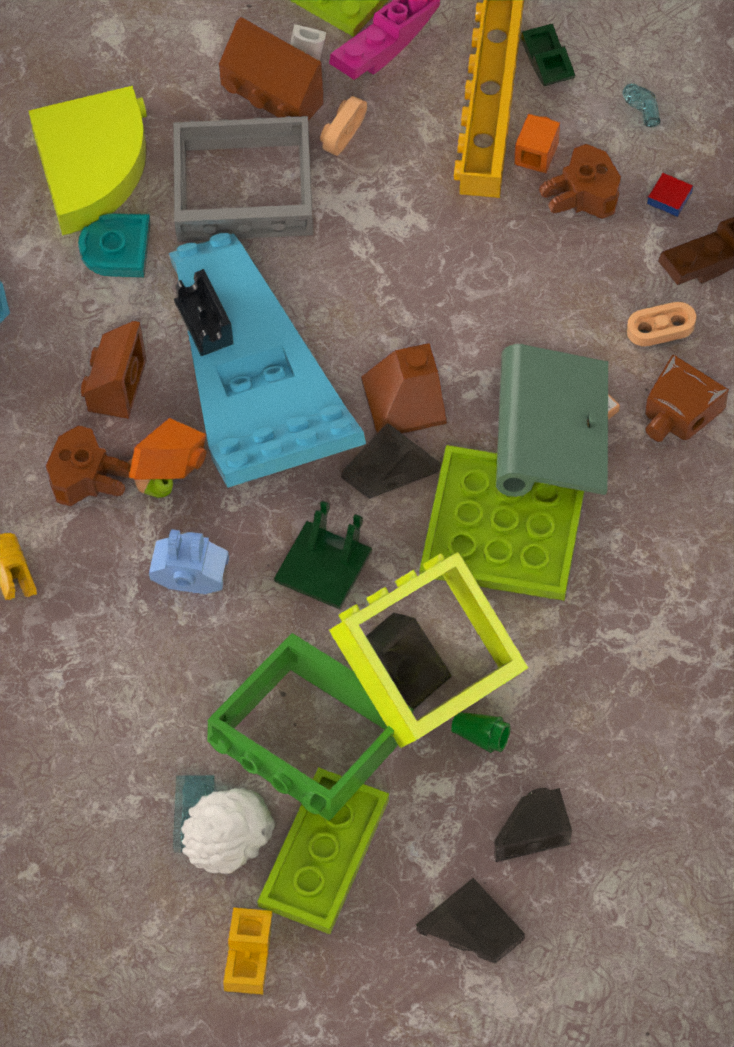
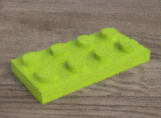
[257,767,389,934]

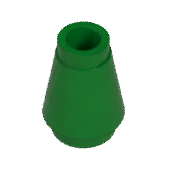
[451,712,511,753]

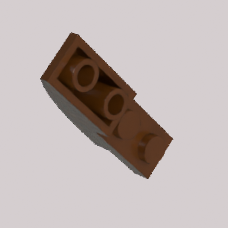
[658,217,734,285]

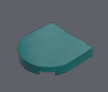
[78,213,151,278]

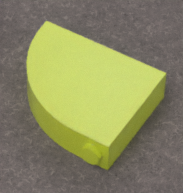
[28,86,147,235]

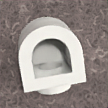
[290,24,326,61]

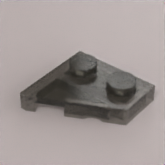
[341,423,441,499]
[416,878,525,964]

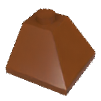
[361,343,447,439]

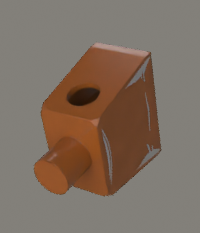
[645,354,729,442]

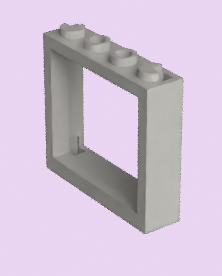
[173,116,313,242]

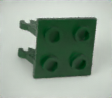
[274,500,372,610]

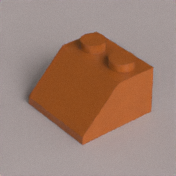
[81,321,147,419]

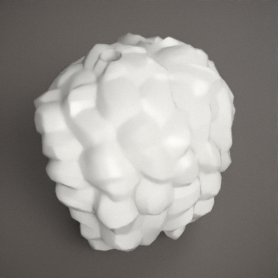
[181,787,275,874]

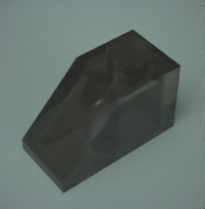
[494,788,572,862]

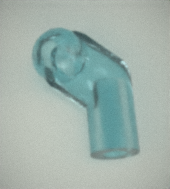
[622,83,660,127]

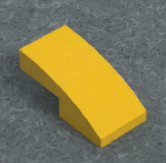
[223,907,272,995]

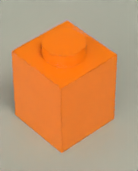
[514,114,560,173]

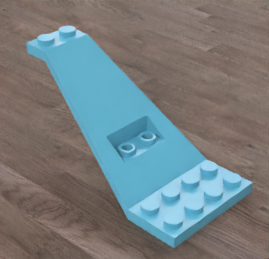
[169,233,366,488]

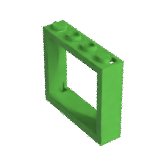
[207,633,414,821]

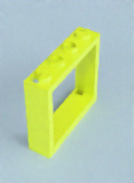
[329,552,528,748]

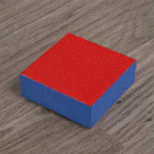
[647,173,693,217]

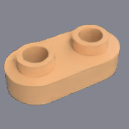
[320,96,367,156]
[627,302,696,347]

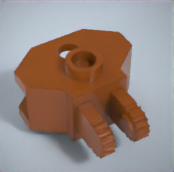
[539,144,621,219]
[46,425,131,506]

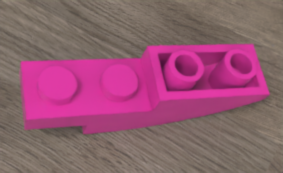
[329,0,440,80]

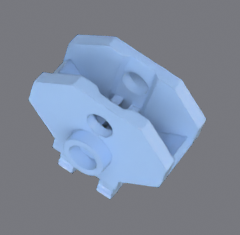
[149,529,229,594]

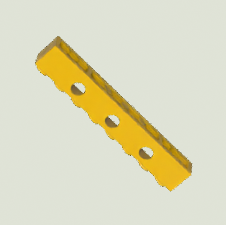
[454,0,524,198]

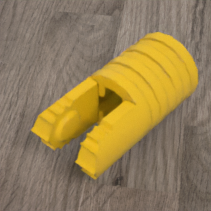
[0,533,37,600]

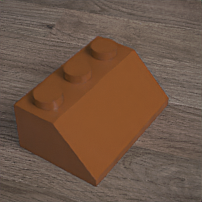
[219,17,324,121]

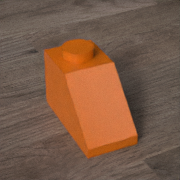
[129,418,207,480]

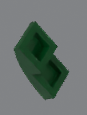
[520,23,576,86]

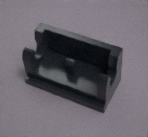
[174,269,233,356]

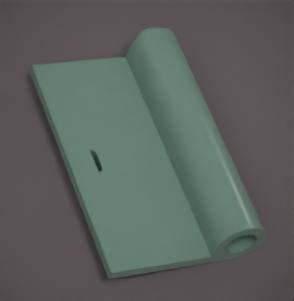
[496,344,608,497]

